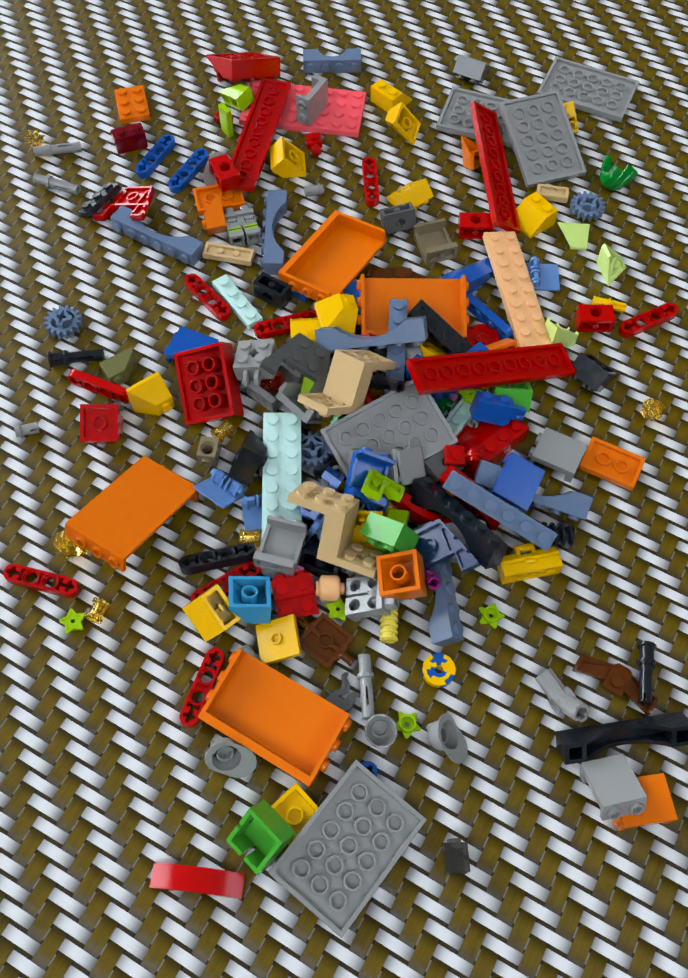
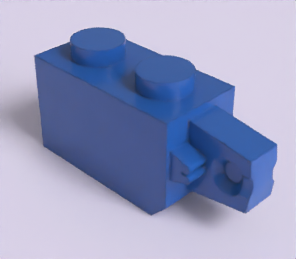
[469,391,526,426]

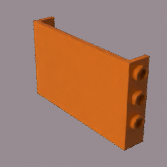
[278,210,386,301]
[356,274,469,341]
[65,456,199,572]
[198,648,353,787]

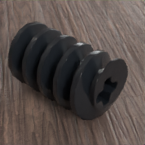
[541,522,575,548]

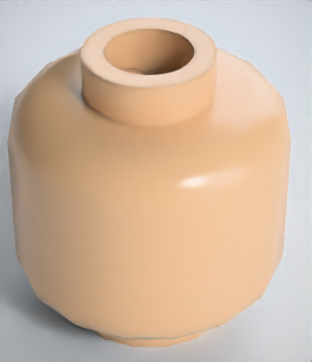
[315,575,345,602]

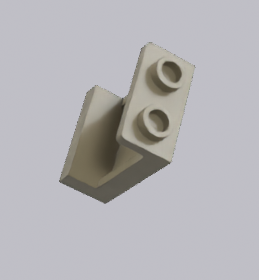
[413,218,458,265]

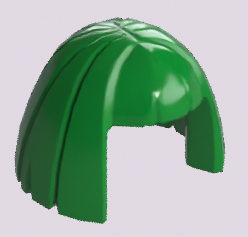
[600,155,638,191]

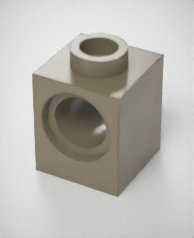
[196,436,221,467]

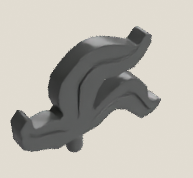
[326,672,360,712]

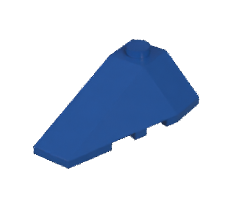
[440,257,494,293]

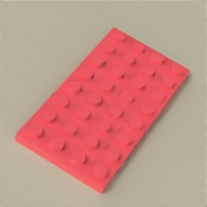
[239,80,366,138]

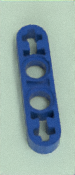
[135,134,176,179]
[168,148,209,193]
[466,292,513,339]

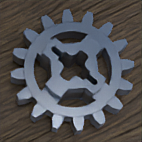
[569,191,606,222]
[44,305,83,340]
[301,431,332,470]

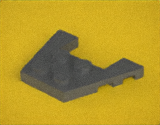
[259,332,330,393]

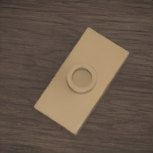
[536,183,569,203]

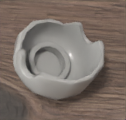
[364,713,398,749]

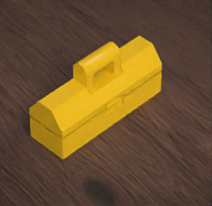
[497,543,563,584]

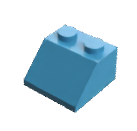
[228,576,271,624]

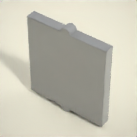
[396,446,426,485]

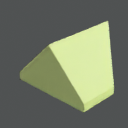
[557,222,590,250]
[596,243,627,286]
[545,317,579,347]

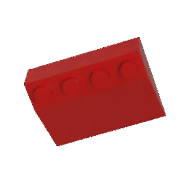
[206,52,280,82]
[173,341,244,426]
[454,420,529,480]

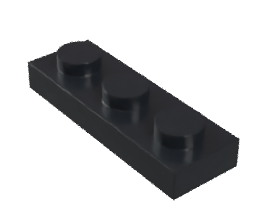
[77,182,121,218]

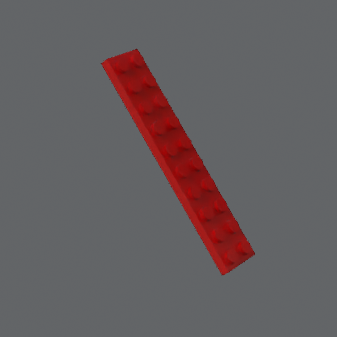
[231,78,291,193]
[470,101,521,236]
[406,343,576,395]

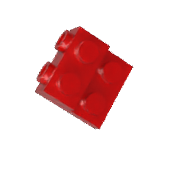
[271,570,319,619]

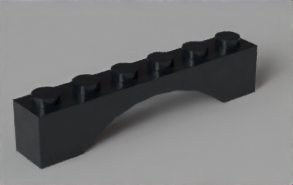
[409,476,508,569]
[556,711,688,765]

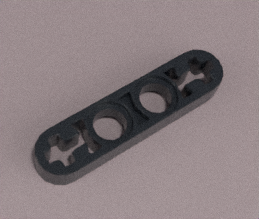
[178,543,256,575]

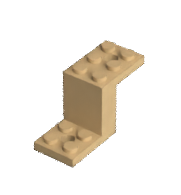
[297,349,397,417]
[287,481,386,579]

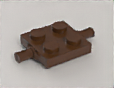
[297,613,355,671]

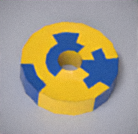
[422,653,456,688]

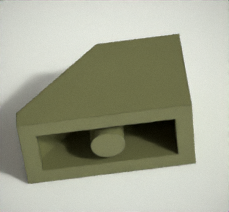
[99,348,136,385]

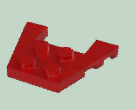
[92,186,155,221]

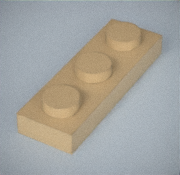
[202,241,255,266]

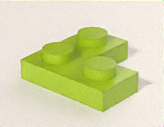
[360,468,405,503]

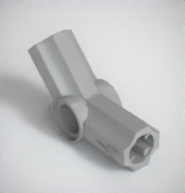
[535,668,590,723]

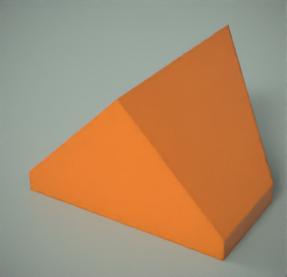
[461,135,481,170]

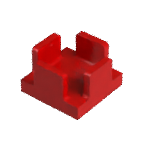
[80,404,123,444]

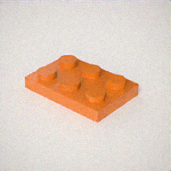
[114,85,151,124]
[192,184,246,216]
[578,437,646,491]

